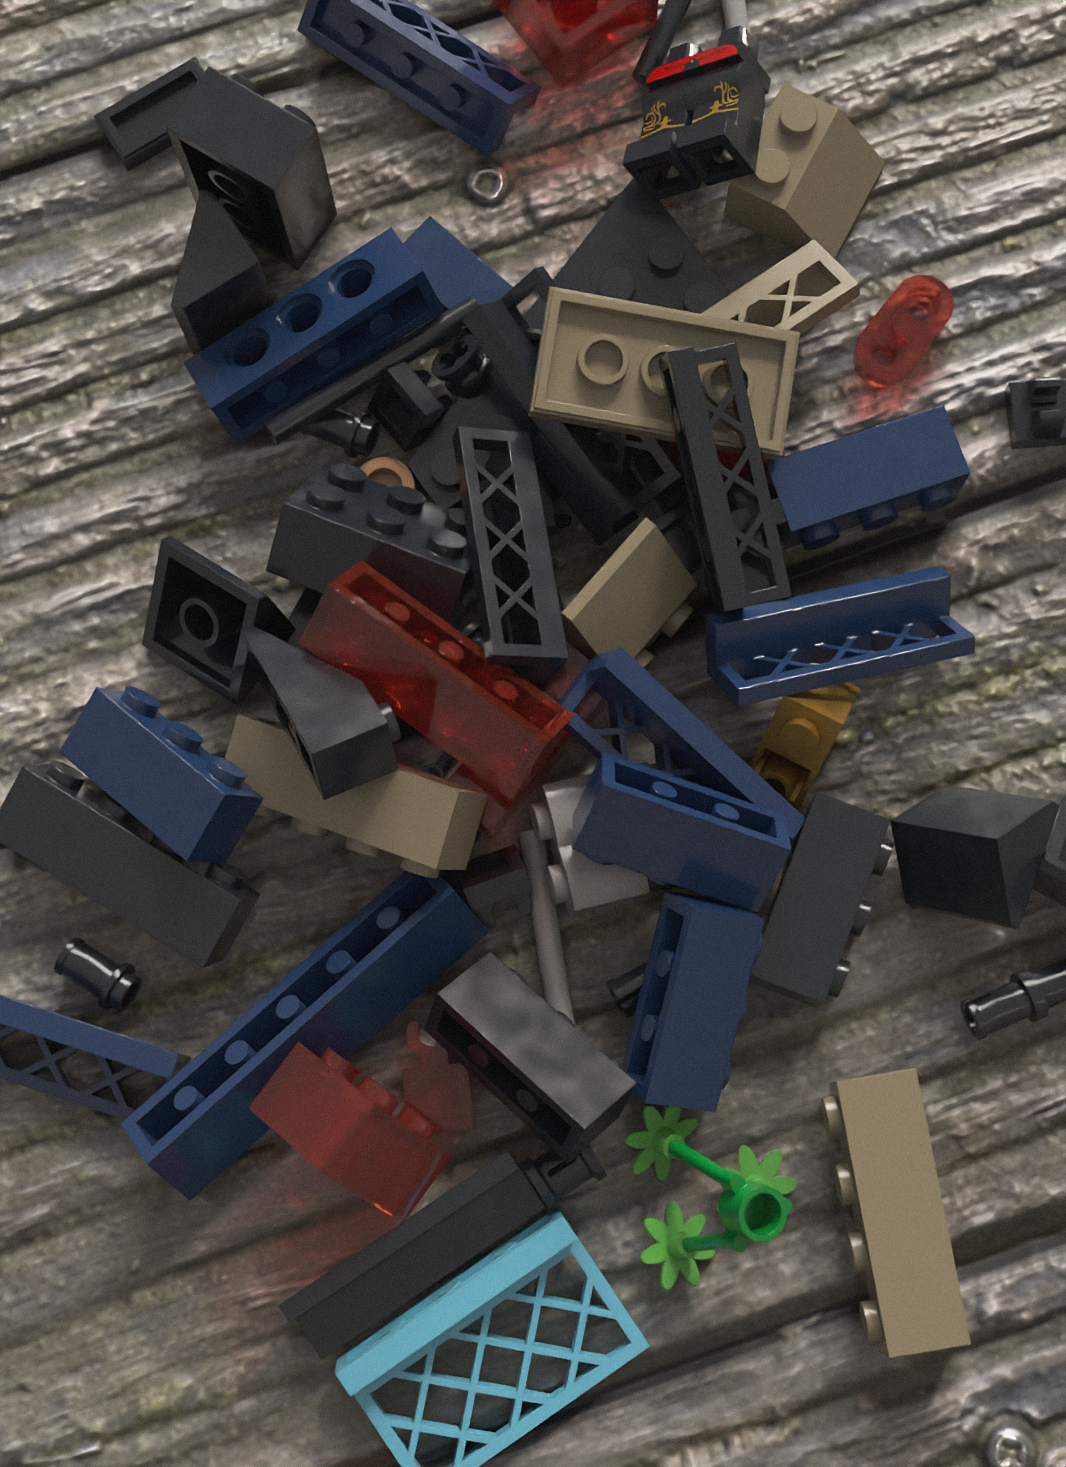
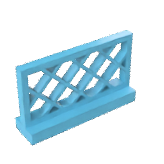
[335,1208,650,1467]

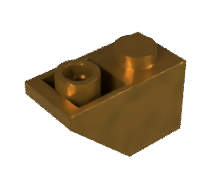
[749,682,860,811]

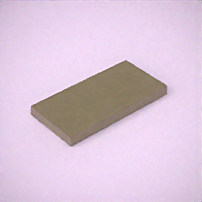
[528,286,800,460]

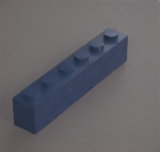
[121,871,489,1200]

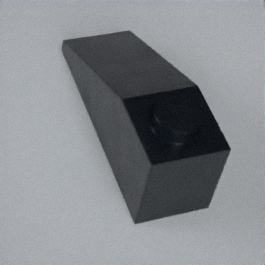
[242,626,401,800]

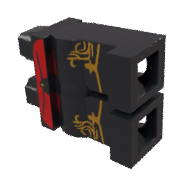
[622,25,771,201]

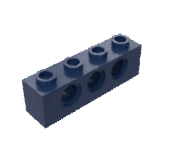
[183,227,444,445]

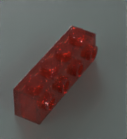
[299,560,575,800]

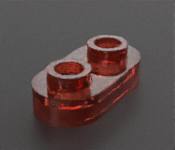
[853,275,954,388]

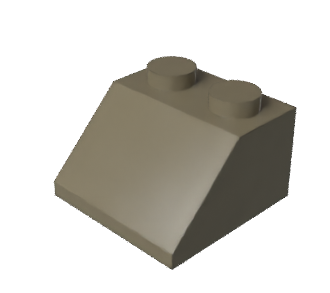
[724,83,885,259]
[561,517,697,670]

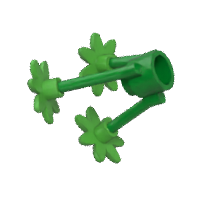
[624,1104,798,1289]

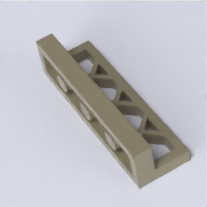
[701,239,860,335]

